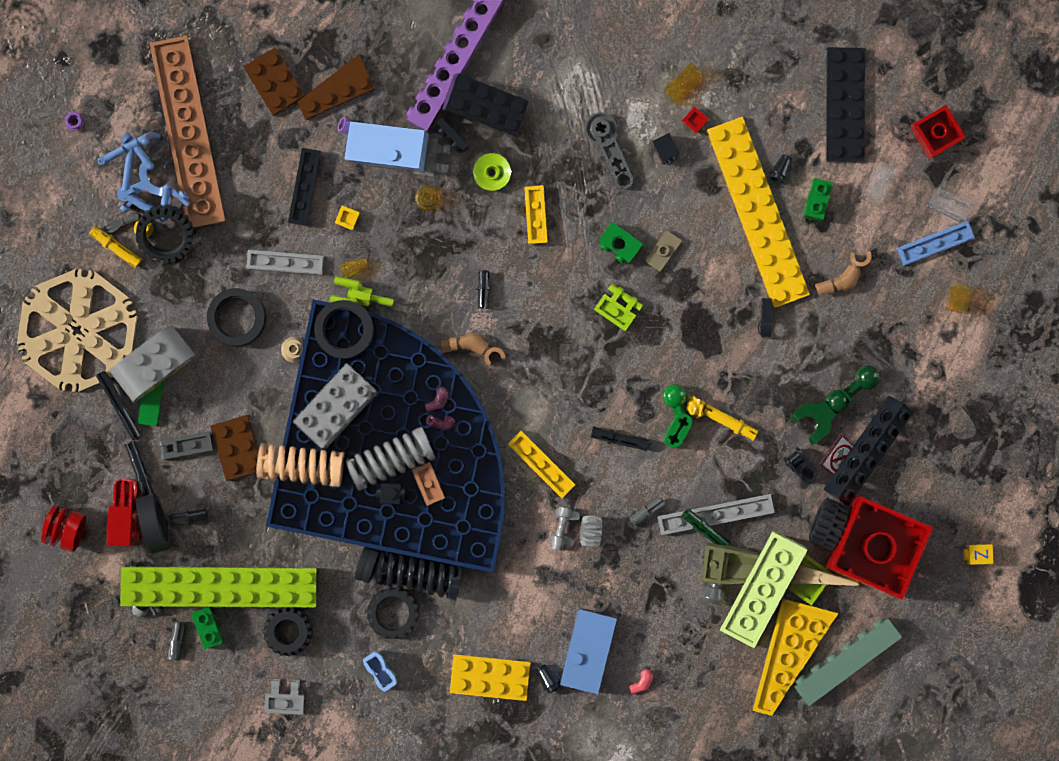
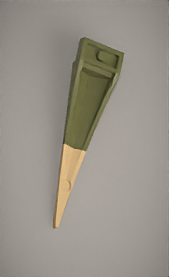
[701,543,859,586]

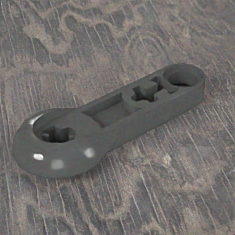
[585,112,633,189]

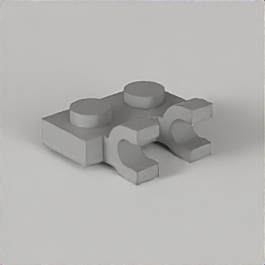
[264,678,305,715]

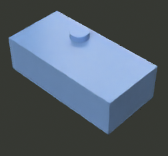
[345,122,429,172]

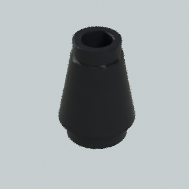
[769,154,792,184]
[536,664,561,694]

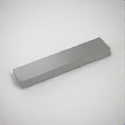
[246,250,325,275]

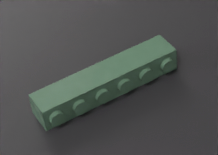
[793,617,902,706]

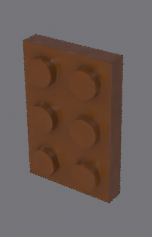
[243,47,305,116]
[210,415,259,481]

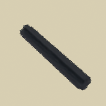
[96,371,142,440]

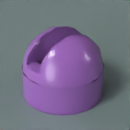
[338,117,353,133]

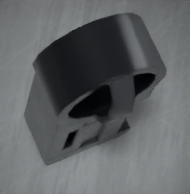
[757,298,772,338]

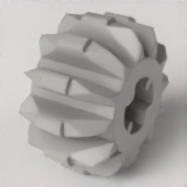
[580,515,602,548]

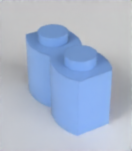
[363,650,397,692]

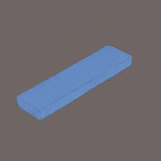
[896,221,975,266]

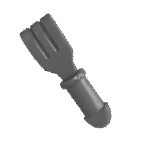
[102,213,141,235]

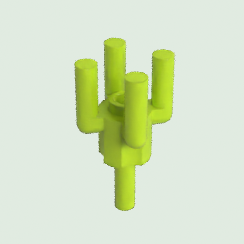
[330,276,394,307]

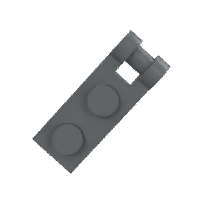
[157,431,214,460]

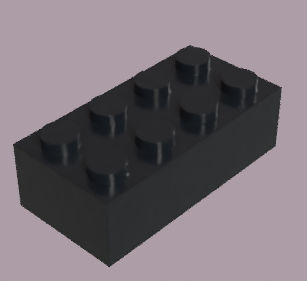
[441,73,529,137]

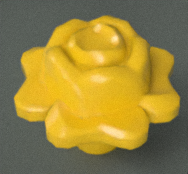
[686,395,706,419]

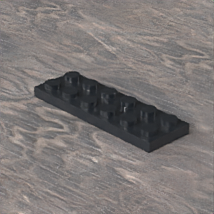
[826,47,865,162]

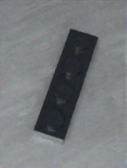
[288,148,321,227]

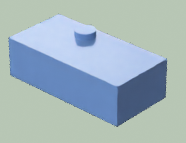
[560,608,617,694]

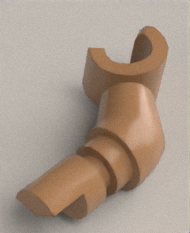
[815,251,871,295]
[441,333,506,366]

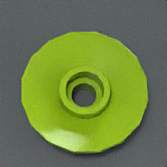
[473,153,511,191]

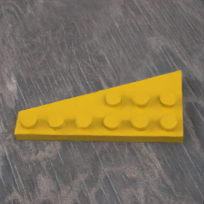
[752,598,838,716]

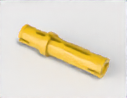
[89,225,143,269]
[703,404,759,441]

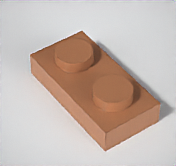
[412,462,445,506]

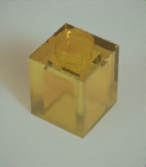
[945,284,971,314]

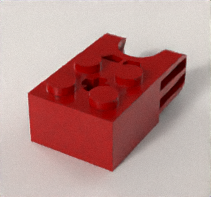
[106,478,140,546]

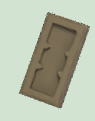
[644,230,682,272]

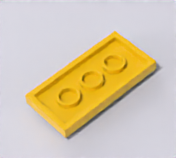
[450,654,530,701]

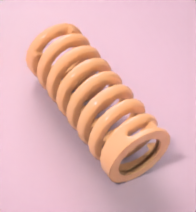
[257,443,344,487]

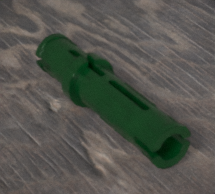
[681,508,731,546]

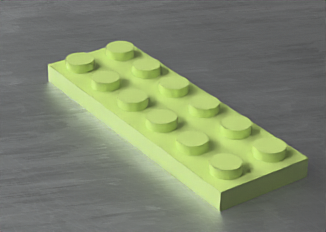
[720,530,808,648]

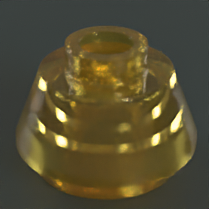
[415,185,441,211]

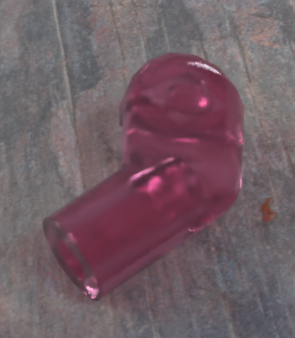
[425,387,448,413]
[426,416,455,429]

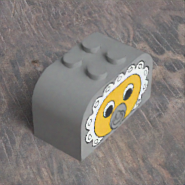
[110,325,196,404]

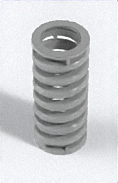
[346,427,436,491]

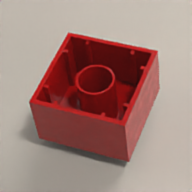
[825,497,933,600]

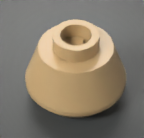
[281,337,304,363]

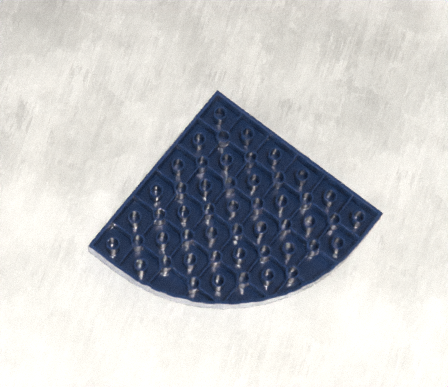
[266,299,505,573]

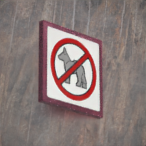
[818,433,855,476]

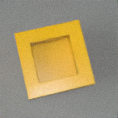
[335,206,360,231]

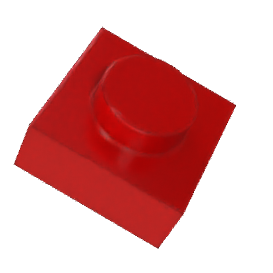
[681,106,709,134]

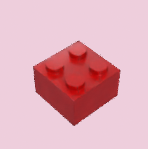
[910,105,966,160]

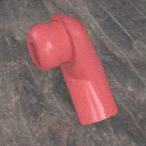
[629,669,653,695]

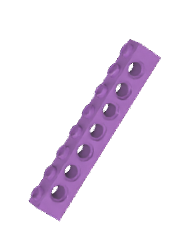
[406,0,503,133]

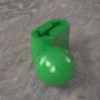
[663,384,692,448]

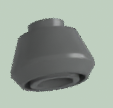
[700,583,726,606]

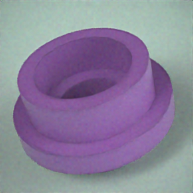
[65,112,84,131]

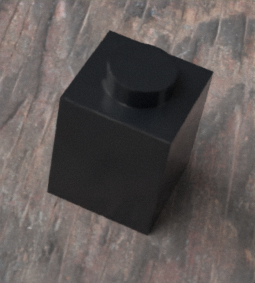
[651,133,679,165]

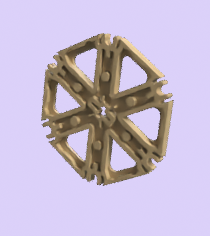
[17,269,138,392]

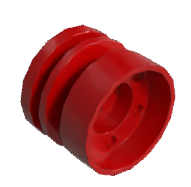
[41,505,87,553]

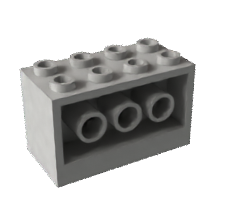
[293,364,378,449]

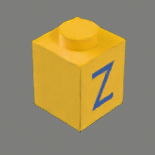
[963,544,993,565]

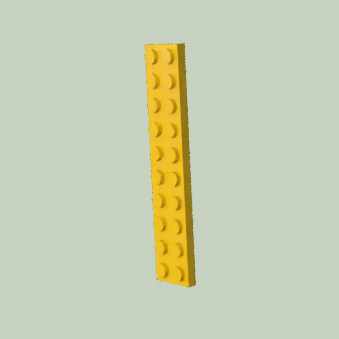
[707,117,810,309]

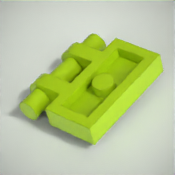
[594,284,643,331]

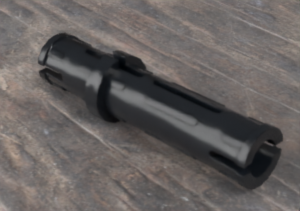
[591,426,649,451]
[124,441,154,496]

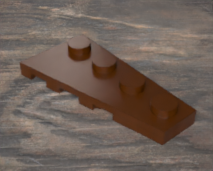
[297,54,375,120]

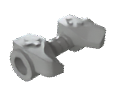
[549,507,579,551]

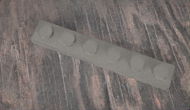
[657,494,775,535]

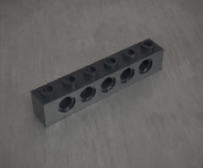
[823,396,914,506]

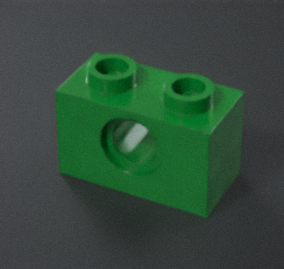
[802,178,833,222]
[598,222,643,264]
[191,607,225,650]

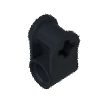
[783,447,817,483]

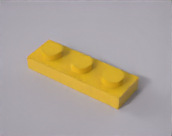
[524,186,548,245]

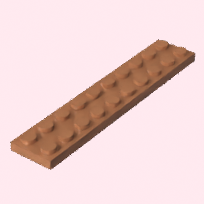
[150,35,226,228]

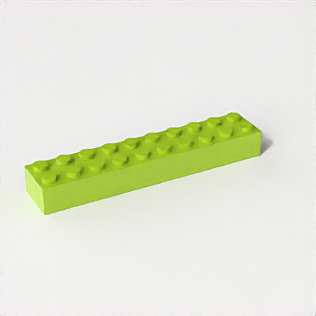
[120,566,317,607]

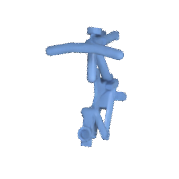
[98,132,190,222]

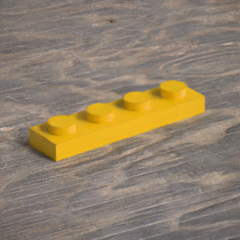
[508,431,575,498]

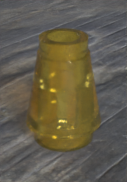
[339,258,369,279]

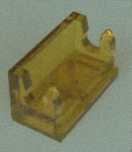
[663,62,704,106]

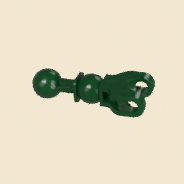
[790,365,880,445]

